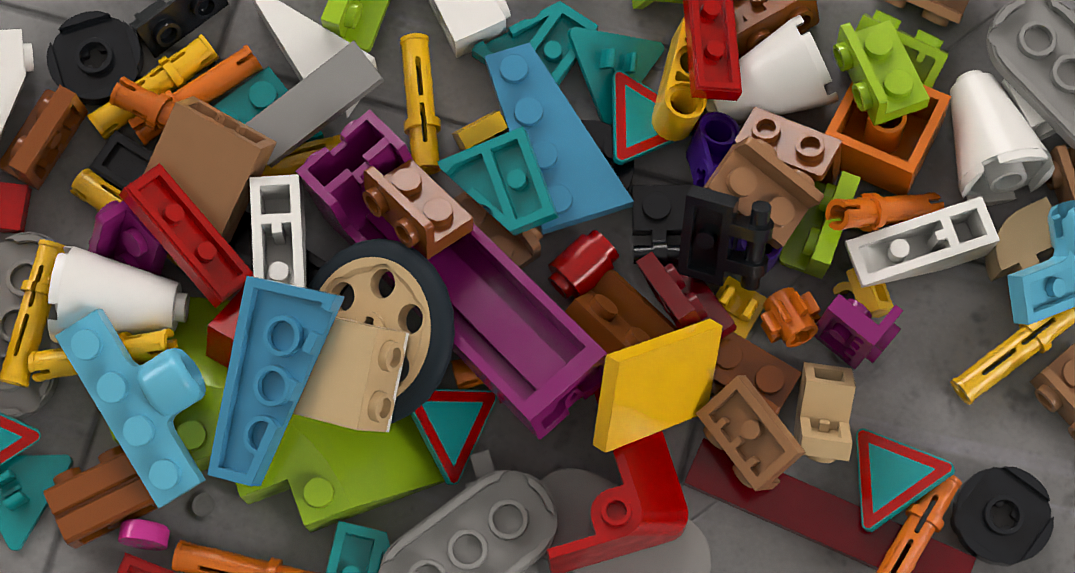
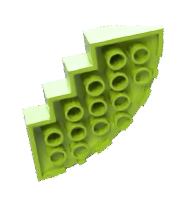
[109,297,445,533]

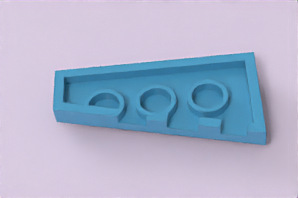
[485,42,634,235]
[207,276,345,486]

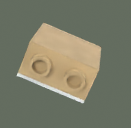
[293,317,409,432]

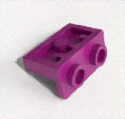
[88,200,168,276]
[814,294,903,370]

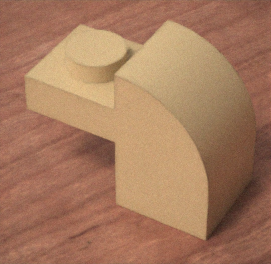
[985,197,1054,282]
[794,362,856,463]

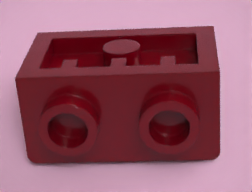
[636,252,737,340]

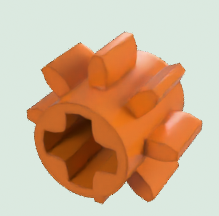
[760,287,821,348]

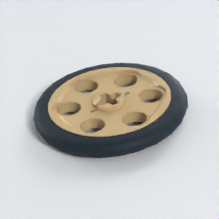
[307,238,455,424]

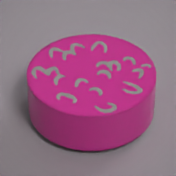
[118,519,170,551]

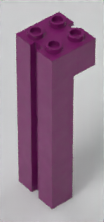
[295,109,607,440]

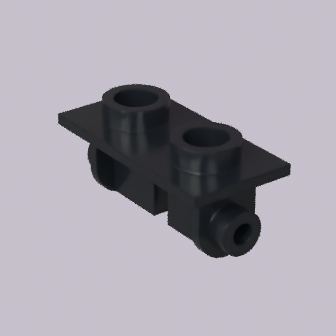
[129,0,229,58]

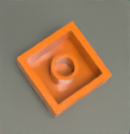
[825,82,951,195]

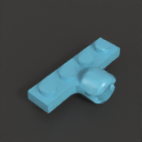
[1007,200,1075,325]
[55,309,206,509]

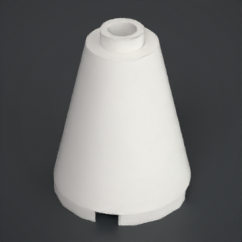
[706,15,839,124]
[949,70,1055,206]
[47,245,190,343]

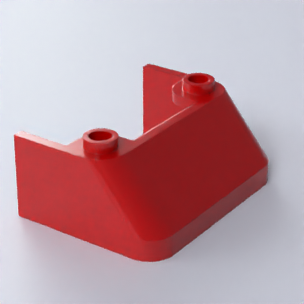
[498,387,688,573]

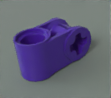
[686,112,740,187]

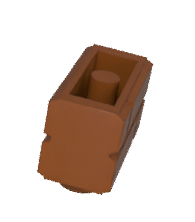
[43,445,158,549]

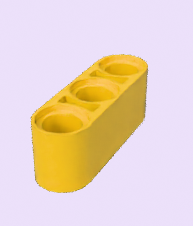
[652,17,707,141]

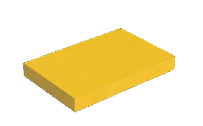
[593,319,723,453]

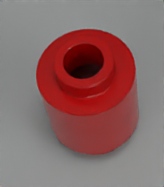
[548,230,619,299]

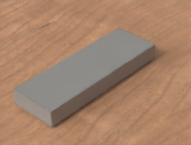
[245,41,385,168]

